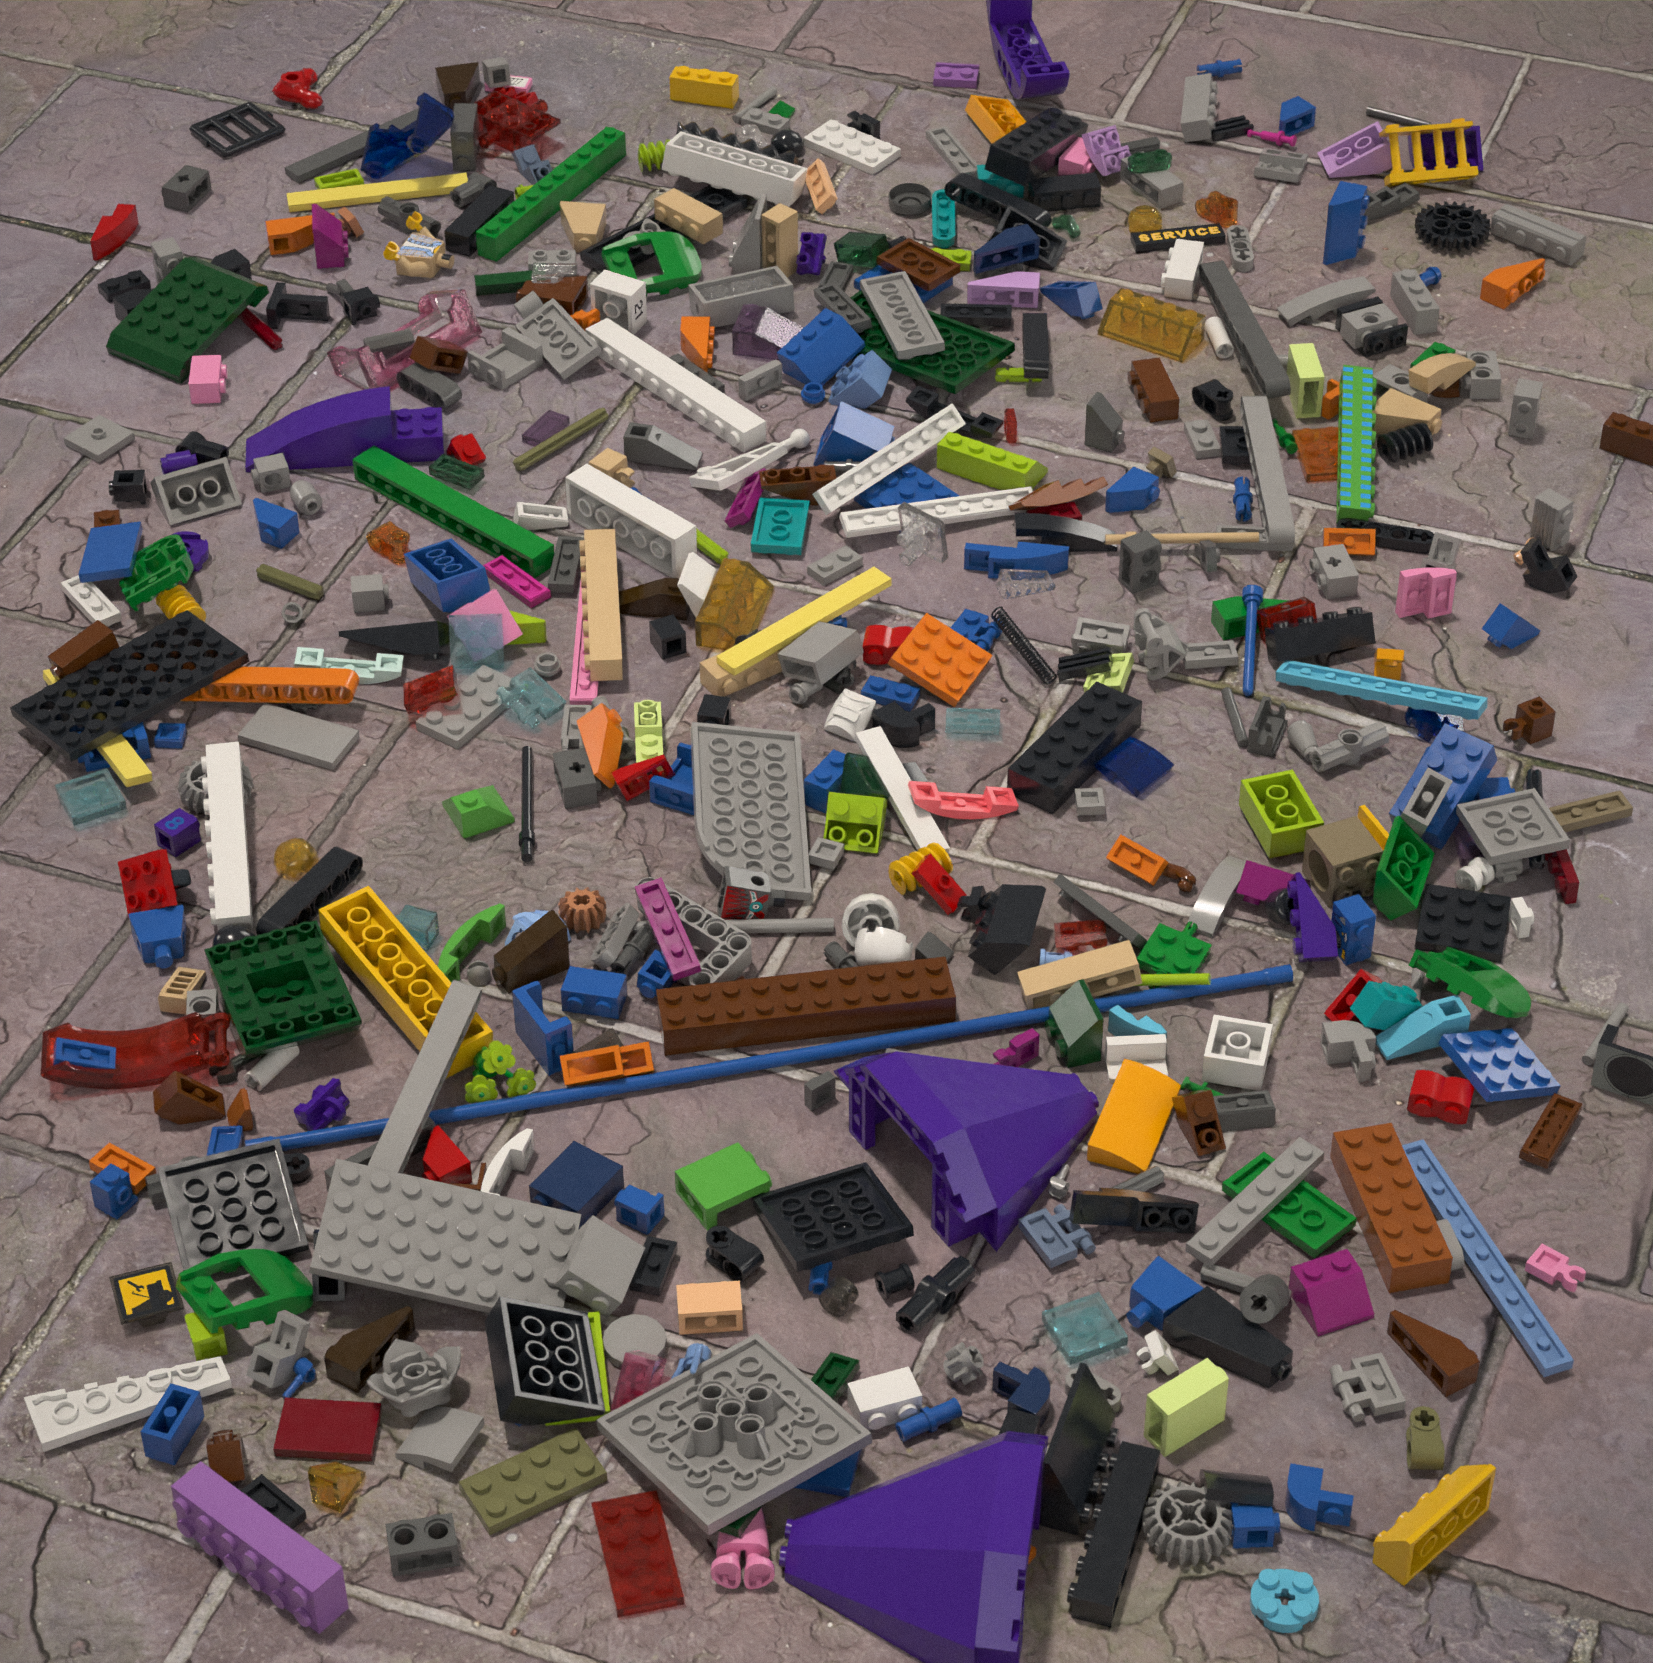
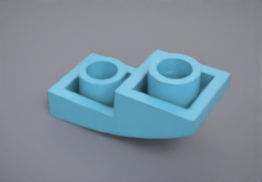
[1108,1005,1167,1039]

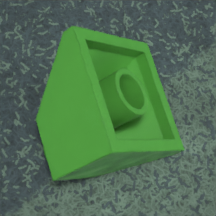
[442,785,515,839]

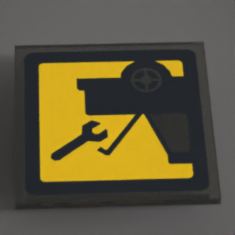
[109,1262,184,1328]

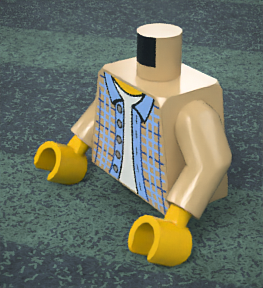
[383,211,454,278]

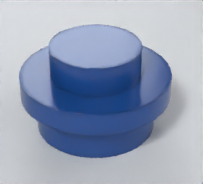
[801,382,825,404]

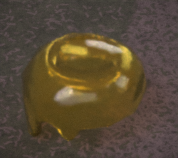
[1128,205,1162,233]
[273,838,319,878]

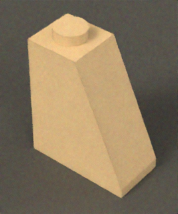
[560,201,607,253]
[1372,388,1442,435]

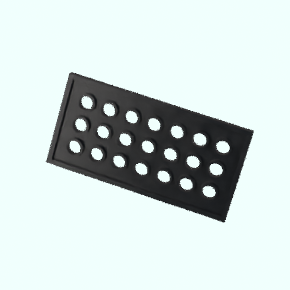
[10,610,250,762]

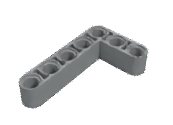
[636,877,752,986]

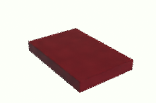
[273,1398,382,1462]

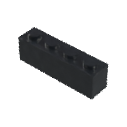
[444,185,514,257]
[1264,607,1376,662]

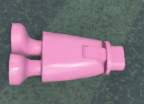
[710,1507,775,1589]

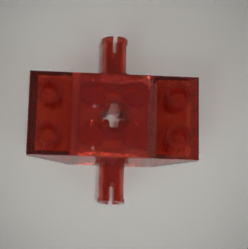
[474,91,561,152]

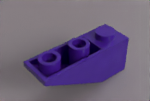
[1287,872,1338,963]

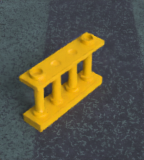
[1379,118,1478,187]

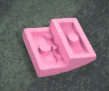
[1395,568,1457,619]
[447,589,523,661]

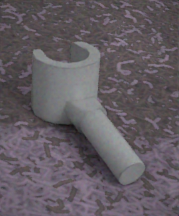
[1048,1164,1069,1200]

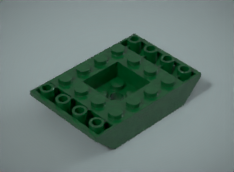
[204,920,362,1061]

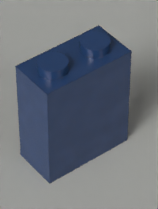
[529,1141,624,1230]

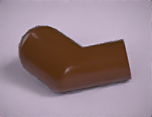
[1162,863,1196,893]

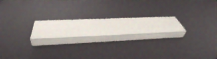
[855,726,950,854]

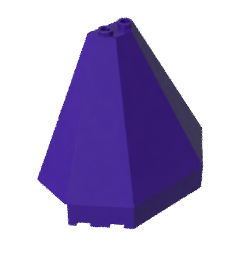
[834,1051,1099,1252]
[779,1431,1049,1663]

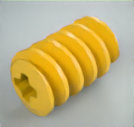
[156,584,206,622]
[888,842,953,895]

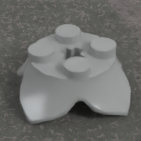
[367,1339,461,1417]

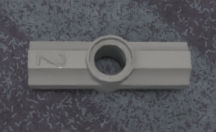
[1309,722,1389,772]

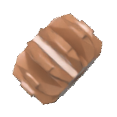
[558,887,606,933]

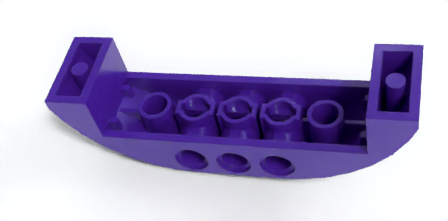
[986,0,1070,99]

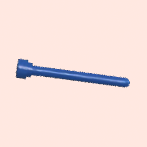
[1242,585,1263,696]

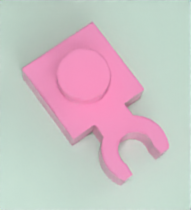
[1525,1244,1586,1292]

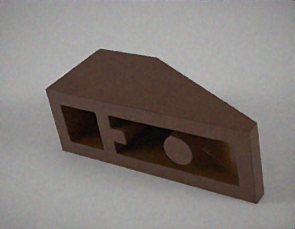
[1387,1310,1480,1397]

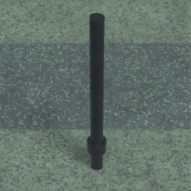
[518,746,535,862]

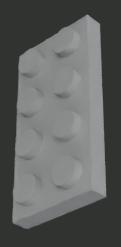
[415,665,525,749]

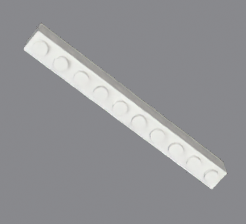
[585,318,766,453]

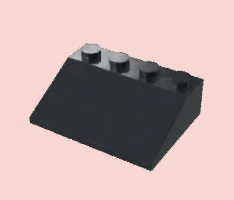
[485,1296,605,1426]
[1040,1362,1119,1535]

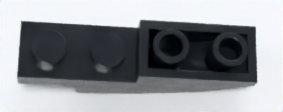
[1069,1188,1199,1234]

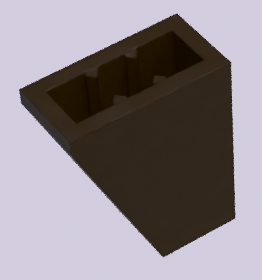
[435,62,480,113]
[492,910,570,994]

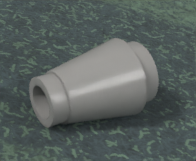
[1287,720,1318,761]

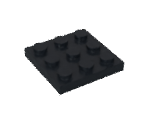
[1414,884,1511,963]

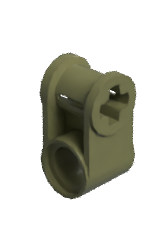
[1406,1406,1445,1470]

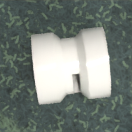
[1455,857,1495,891]

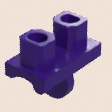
[796,232,827,275]
[294,1078,350,1131]

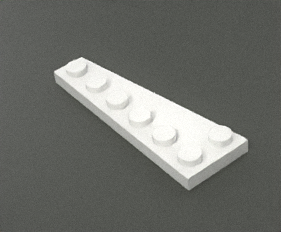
[24,1356,232,1452]

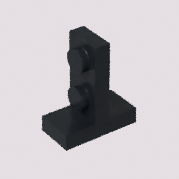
[266,282,330,329]

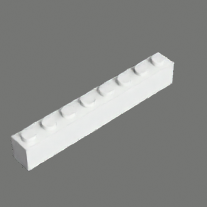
[201,742,254,933]

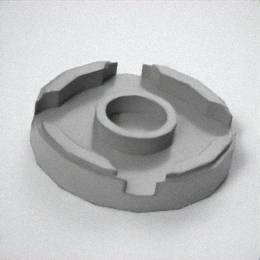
[603,1314,667,1371]

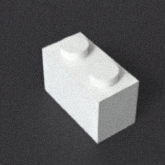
[847,1367,922,1431]

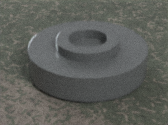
[888,183,932,215]

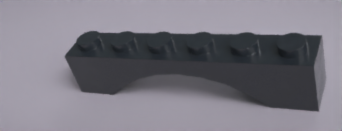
[113,249,252,321]

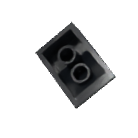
[987,205,1068,271]

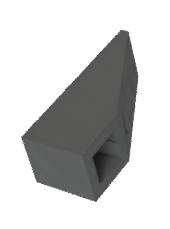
[623,422,703,470]

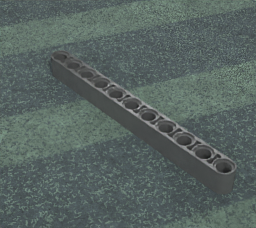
[1199,260,1291,399]

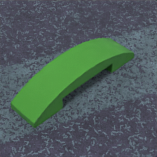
[438,903,506,983]

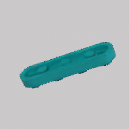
[932,189,955,249]

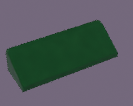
[474,269,546,296]

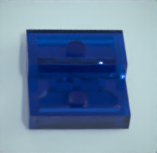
[1095,736,1174,798]

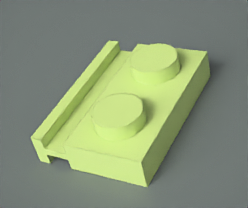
[1083,653,1134,693]

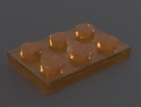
[1292,427,1338,482]

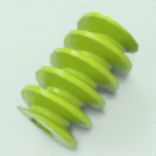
[637,139,670,172]

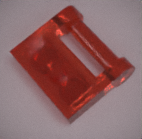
[1054,920,1108,951]

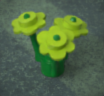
[465,1040,536,1104]

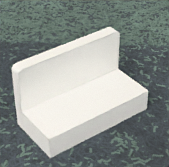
[1105,1034,1168,1083]

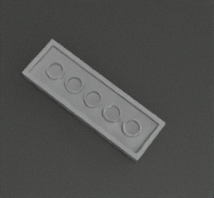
[860,271,945,360]

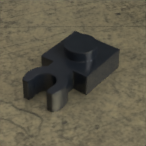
[847,111,880,140]

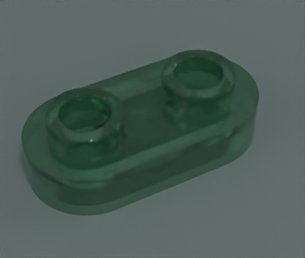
[1127,149,1172,174]

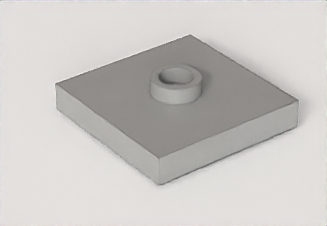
[64,415,135,463]

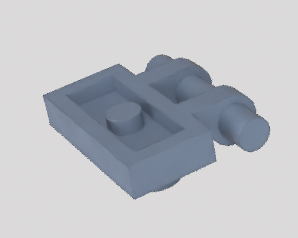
[1019,1204,1096,1268]

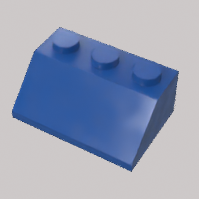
[1323,181,1370,265]
[777,308,866,386]

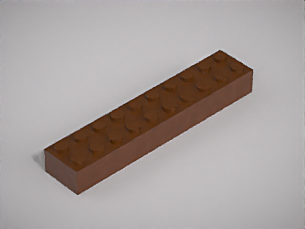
[656,956,956,1056]

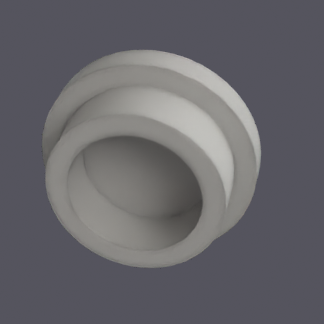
[534,653,561,677]

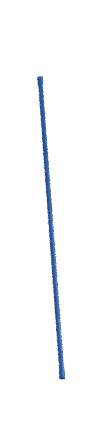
[245,964,1293,1151]

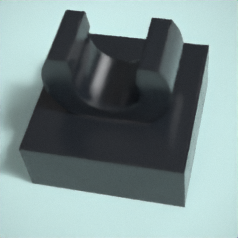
[957,886,987,927]

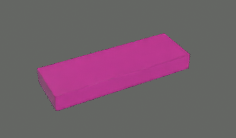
[483,555,551,608]

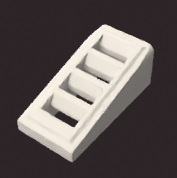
[513,502,569,531]

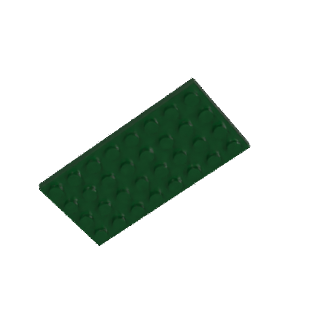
[850,290,1015,395]

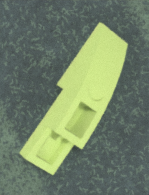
[634,700,663,772]

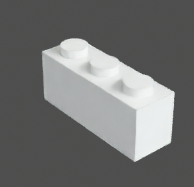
[1161,239,1204,300]

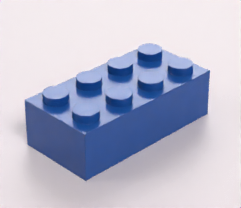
[404,538,491,613]
[1389,724,1497,850]

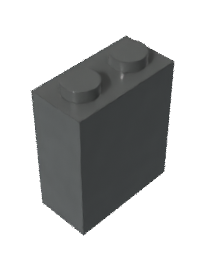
[450,103,480,171]

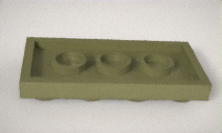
[459,1428,607,1536]

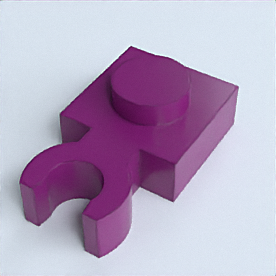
[993,1028,1040,1067]

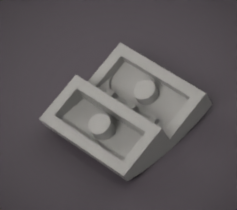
[1254,147,1308,183]
[395,1407,484,1472]

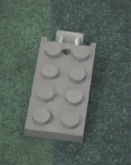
[514,291,602,380]

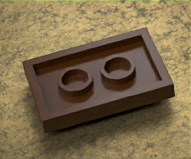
[877,238,960,292]

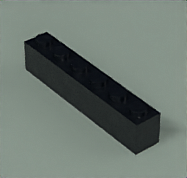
[1067,1441,1161,1627]

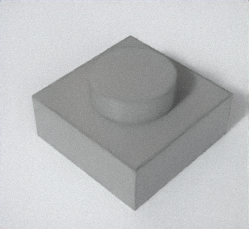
[1074,788,1105,815]
[809,837,844,870]

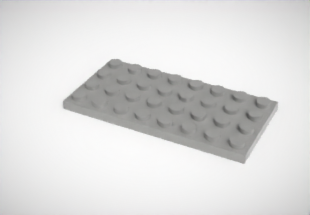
[309,1159,581,1313]

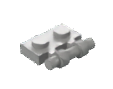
[1329,1352,1406,1422]

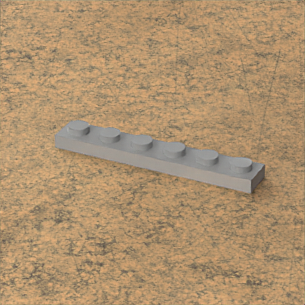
[1186,1137,1324,1267]

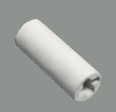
[1205,317,1234,358]
[244,1046,299,1091]

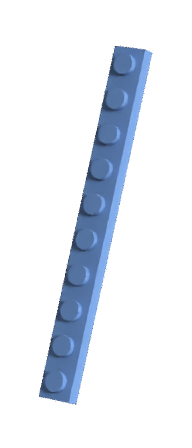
[1402,1139,1574,1377]

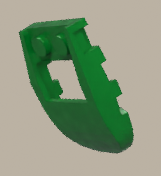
[602,232,702,297]
[119,534,194,612]
[1408,947,1531,1018]
[176,1249,313,1334]

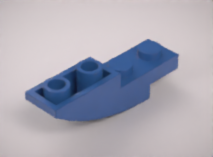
[964,542,1069,579]

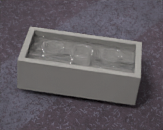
[688,266,795,328]

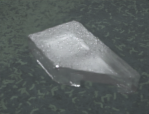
[532,263,577,283]

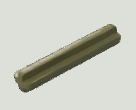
[256,564,324,600]

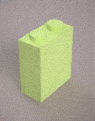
[1287,343,1324,418]
[1144,1358,1229,1457]

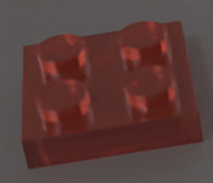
[403,665,458,714]

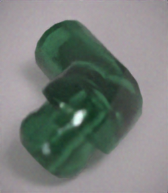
[1052,215,1081,238]

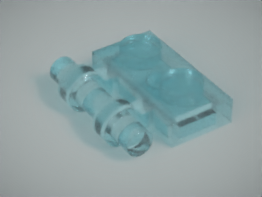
[496,667,566,729]

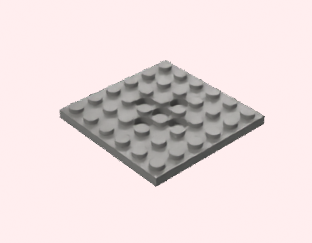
[596,1333,872,1535]

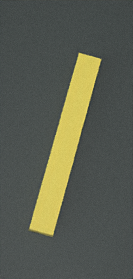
[286,173,468,212]
[717,567,892,676]
[43,669,152,787]

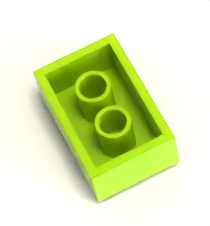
[1239,769,1324,858]

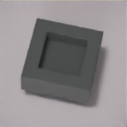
[804,1071,836,1111]

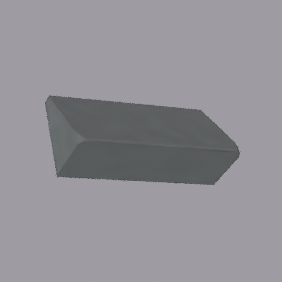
[1213,1090,1276,1132]

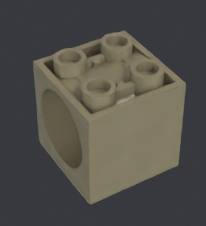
[1302,816,1383,908]

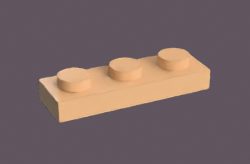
[805,158,838,214]

